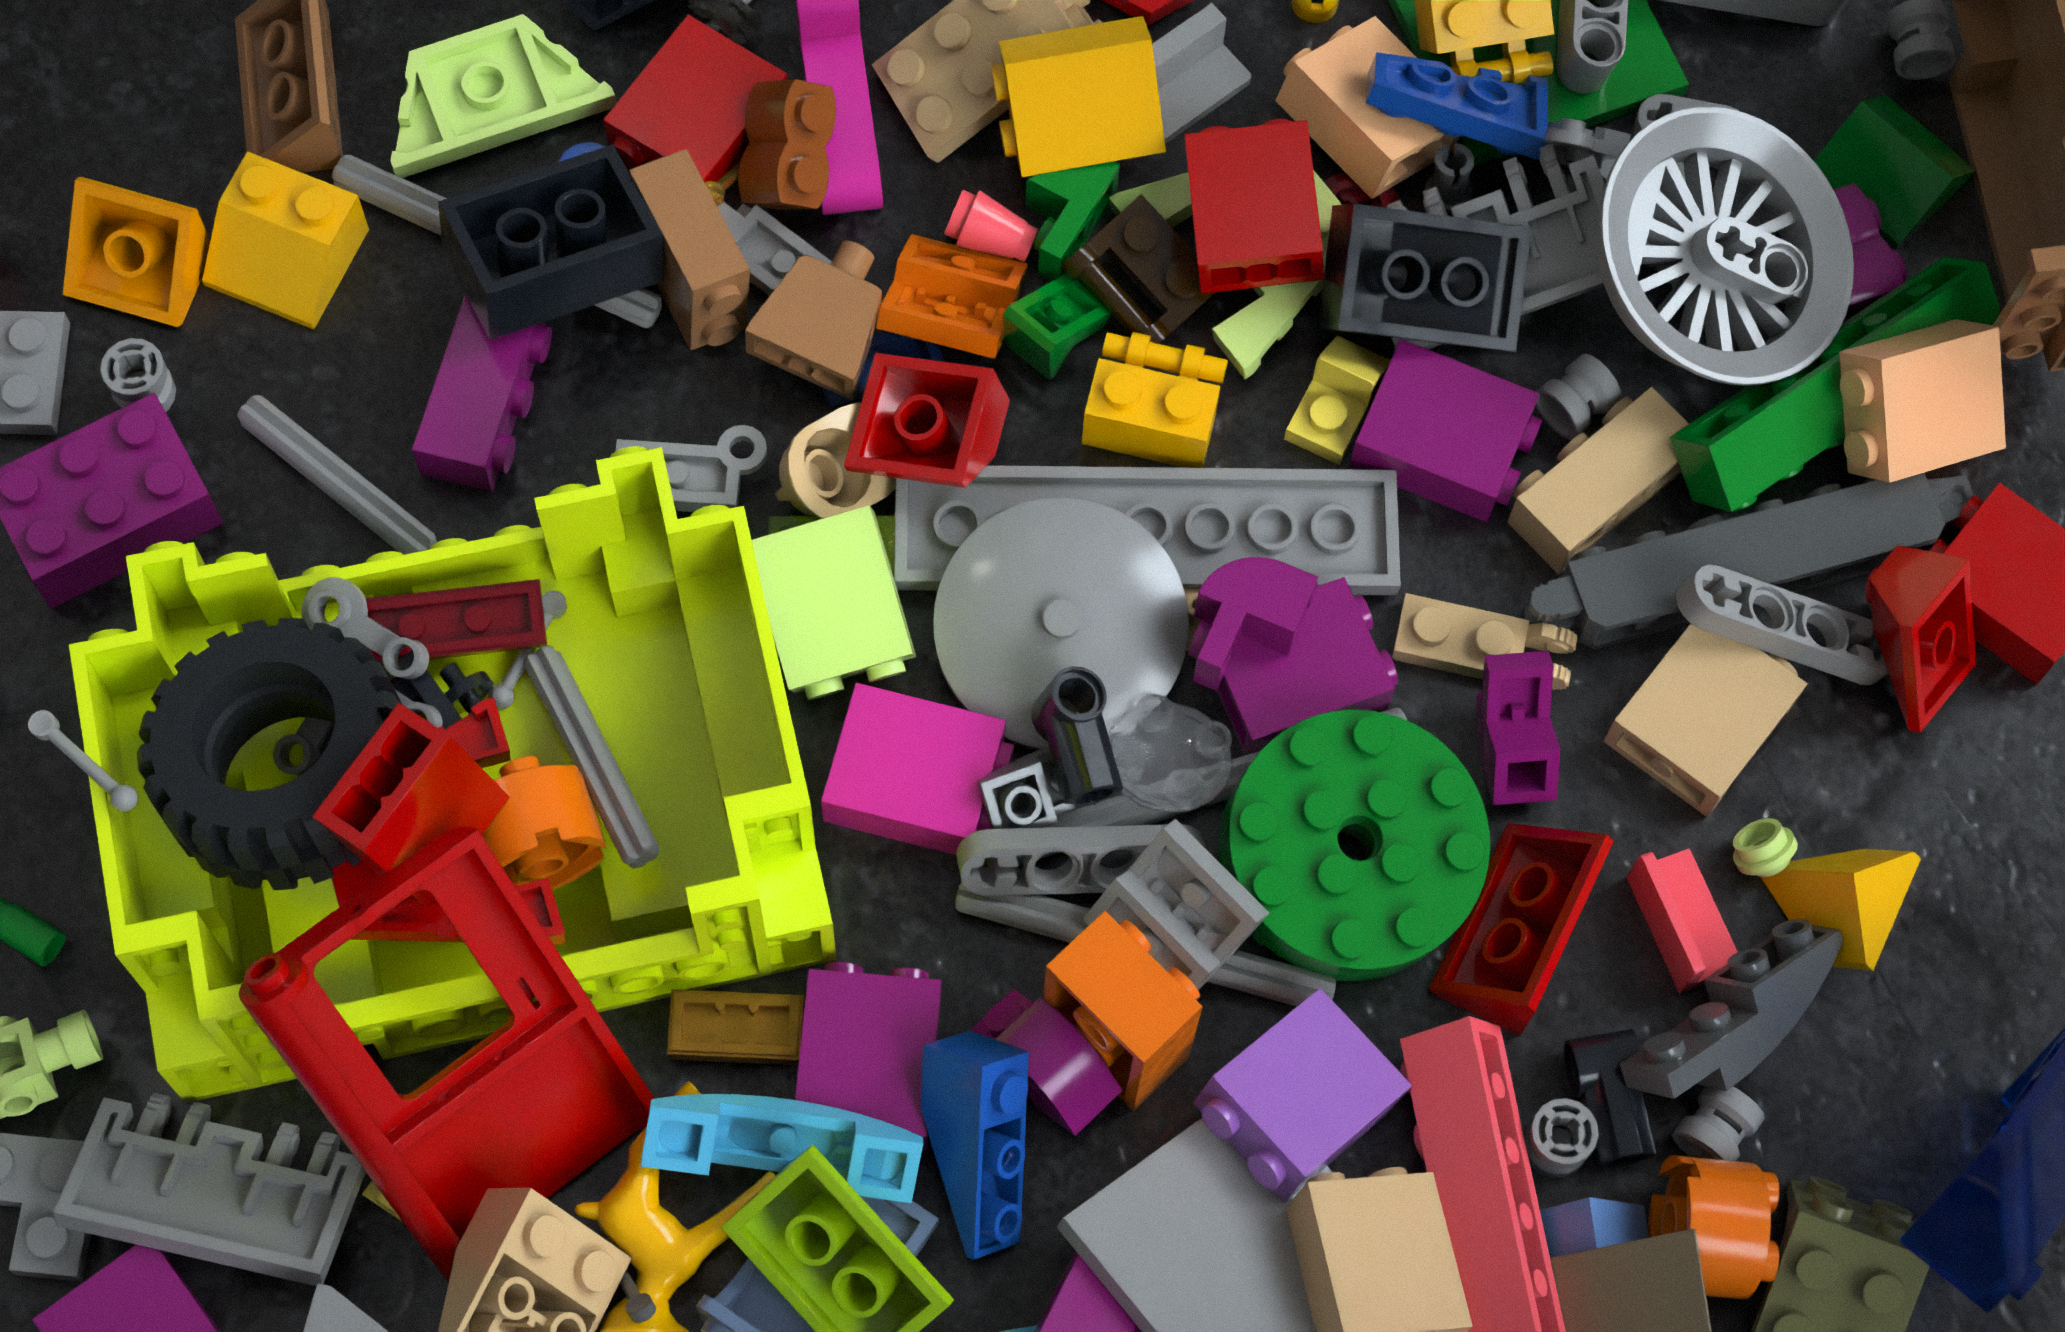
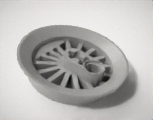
[1598,107,1854,386]

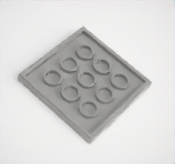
[1057,1118,1332,1332]

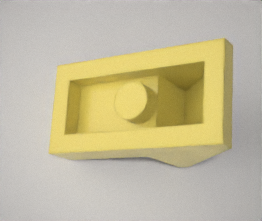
[1284,335,1391,465]

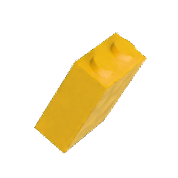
[990,16,1166,177]

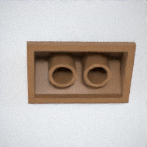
[235,0,343,173]

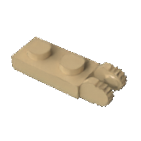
[1391,593,1578,690]

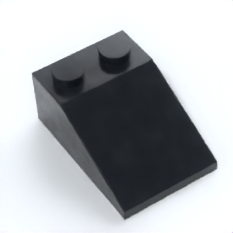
[1317,204,1532,352]

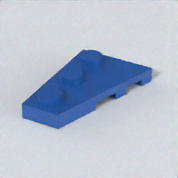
[1366,52,1548,160]

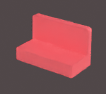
[1626,848,1738,994]

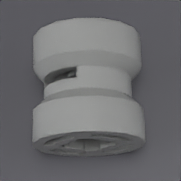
[1887,0,1956,80]
[100,338,176,412]
[1535,354,1622,440]
[1672,1086,1765,1161]
[1524,1098,1599,1179]

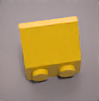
[202,151,369,330]

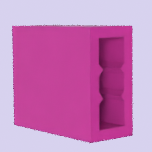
[821,683,1015,855]

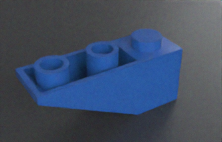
[920,1031,1029,1260]

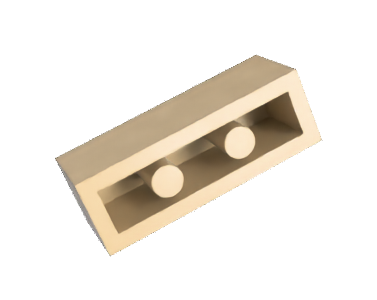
[1507,387,1689,575]

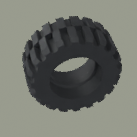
[137,618,403,890]

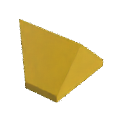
[1760,849,1921,971]

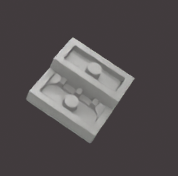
[1082,819,1269,990]

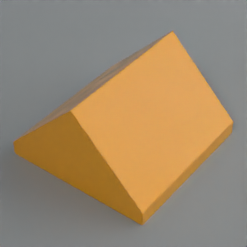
[63,176,210,327]

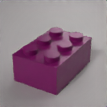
[0,392,224,609]

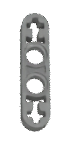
[1676,564,1889,685]
[956,824,1209,896]

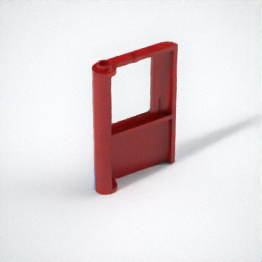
[238,826,655,1284]

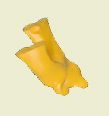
[574,1081,776,1332]

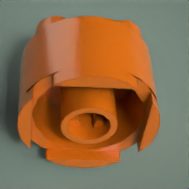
[482,756,606,890]
[1648,1155,1779,1299]

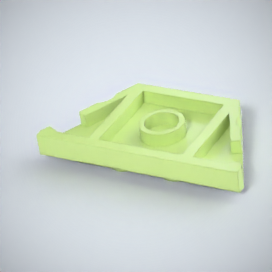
[390,14,616,178]

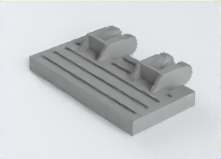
[1387,144,1605,349]
[53,1093,366,1286]

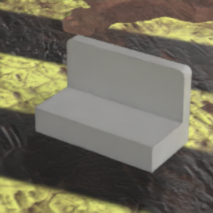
[1152,3,1251,144]

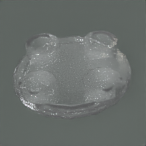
[1108,694,1232,813]

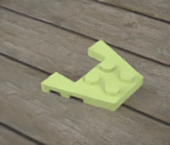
[1109,170,1342,379]

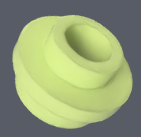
[1733,818,1798,877]

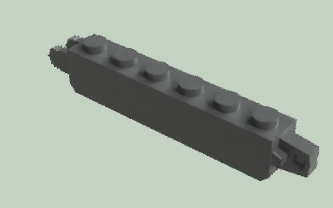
[1522,473,1974,650]

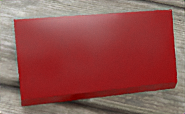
[1429,823,1614,1036]

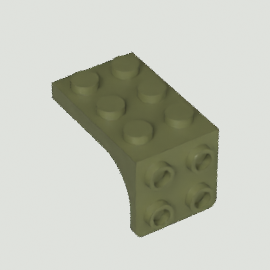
[1750,1176,1933,1332]

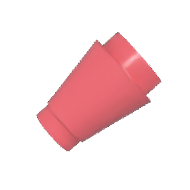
[944,190,1039,262]

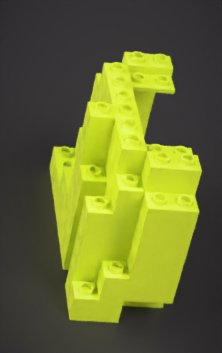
[69,446,837,1103]

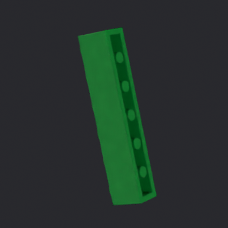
[1669,257,2001,512]

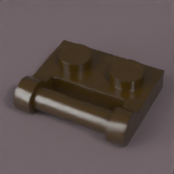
[1061,194,1216,344]

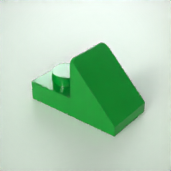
[1025,161,1120,282]
[1003,273,1112,380]

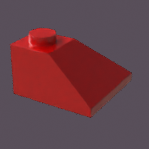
[844,353,1010,488]
[1865,545,1976,733]

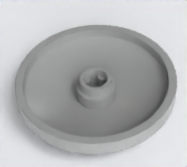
[933,497,1189,750]

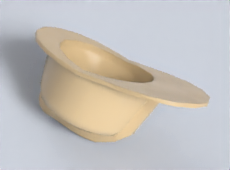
[775,402,896,519]

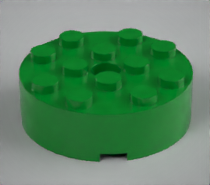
[1218,710,1490,981]

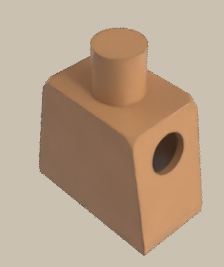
[745,240,882,401]

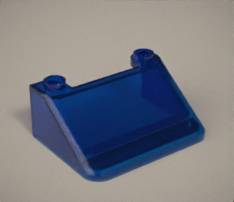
[1901,1027,2065,1313]

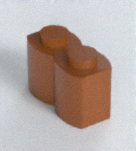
[738,79,836,210]

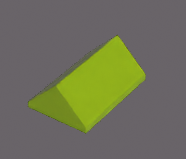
[721,1145,954,1332]

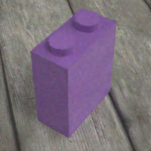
[1193,988,1412,1203]

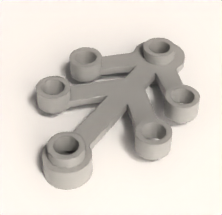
[273,577,442,775]

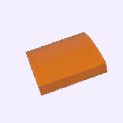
[876,234,1028,359]

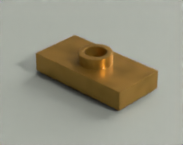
[667,990,805,1065]

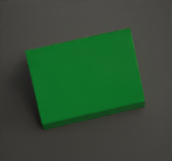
[1814,95,1976,250]

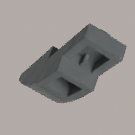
[1620,919,1843,1099]

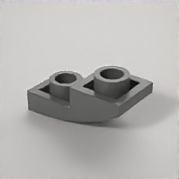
[977,746,1079,829]

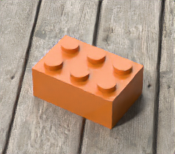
[1043,911,1203,1112]

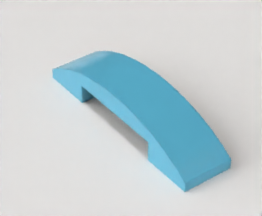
[640,1094,923,1203]

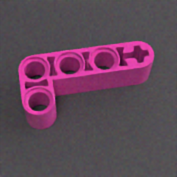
[795,0,883,215]

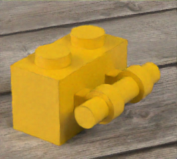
[1414,0,1554,85]
[1082,332,1228,468]

